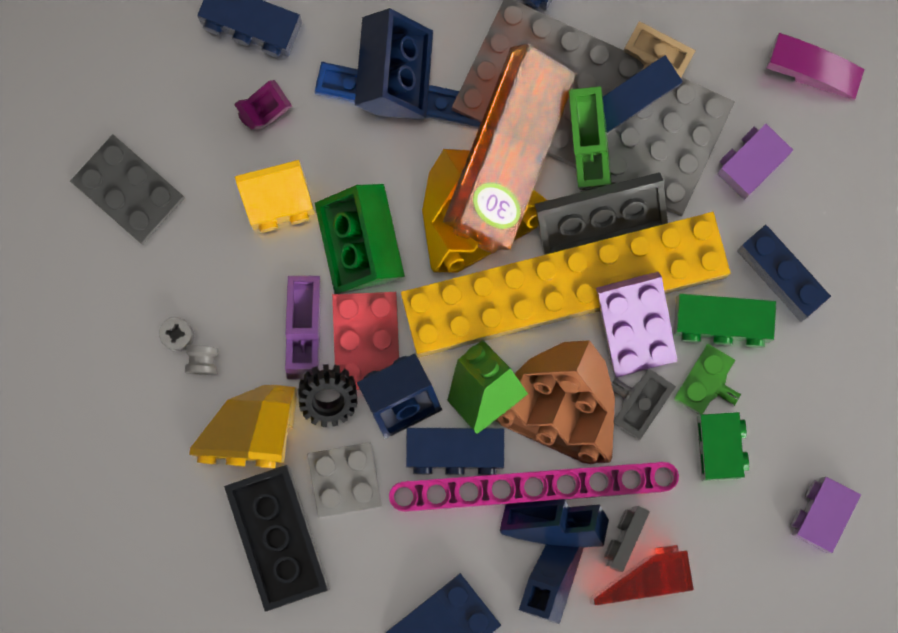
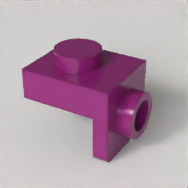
[234,80,292,130]

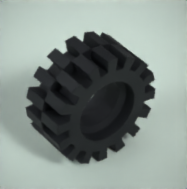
[298,364,358,427]

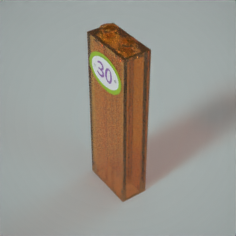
[443,44,577,253]

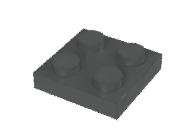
[604,506,650,572]

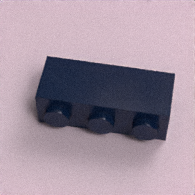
[197,0,302,57]
[737,224,831,322]
[406,428,504,475]

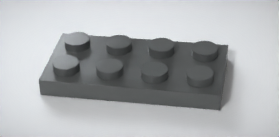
[535,172,668,255]

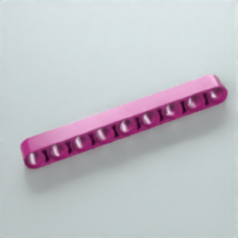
[389,462,679,512]

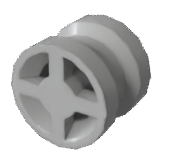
[159,317,194,352]
[185,346,218,375]

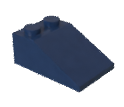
[386,573,501,633]

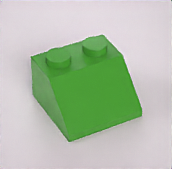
[447,340,528,434]

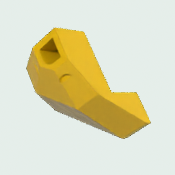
[422,149,548,273]
[189,385,298,469]

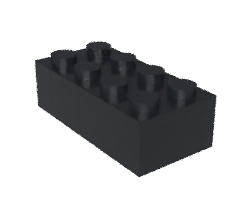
[224,465,330,612]

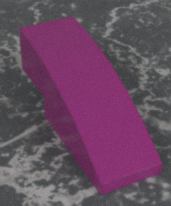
[766,33,865,100]

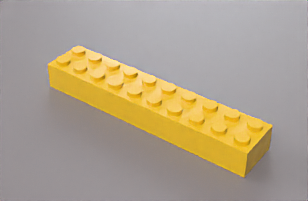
[401,211,731,358]

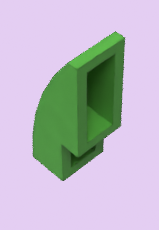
[569,86,612,191]

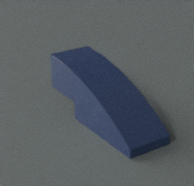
[603,55,683,133]
[499,499,609,547]

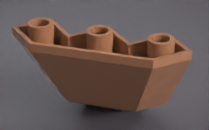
[495,340,615,464]

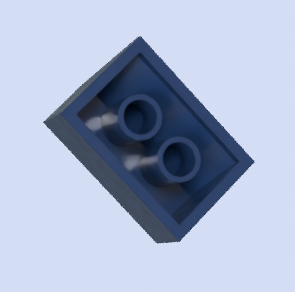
[355,8,433,119]

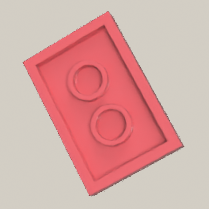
[332,292,399,390]

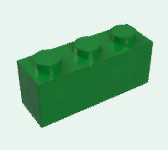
[674,294,776,348]

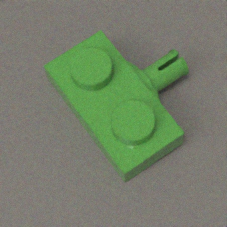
[674,344,741,415]

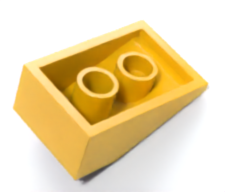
[235,160,315,233]

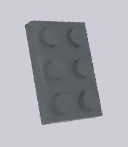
[70,134,185,245]

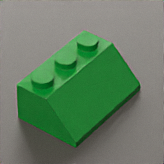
[315,184,405,294]

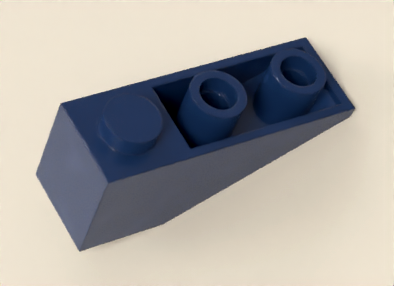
[519,544,584,624]

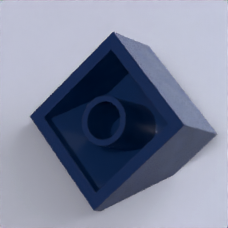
[357,353,442,439]

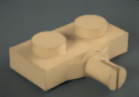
[623,21,696,78]

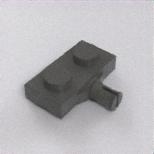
[611,368,676,440]

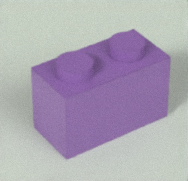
[717,124,793,200]
[791,477,861,553]

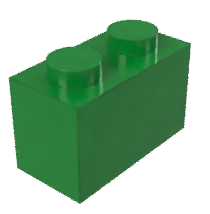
[697,412,749,481]

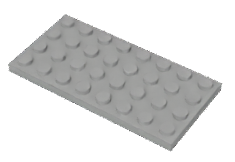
[452,0,735,217]

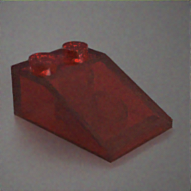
[589,545,694,605]

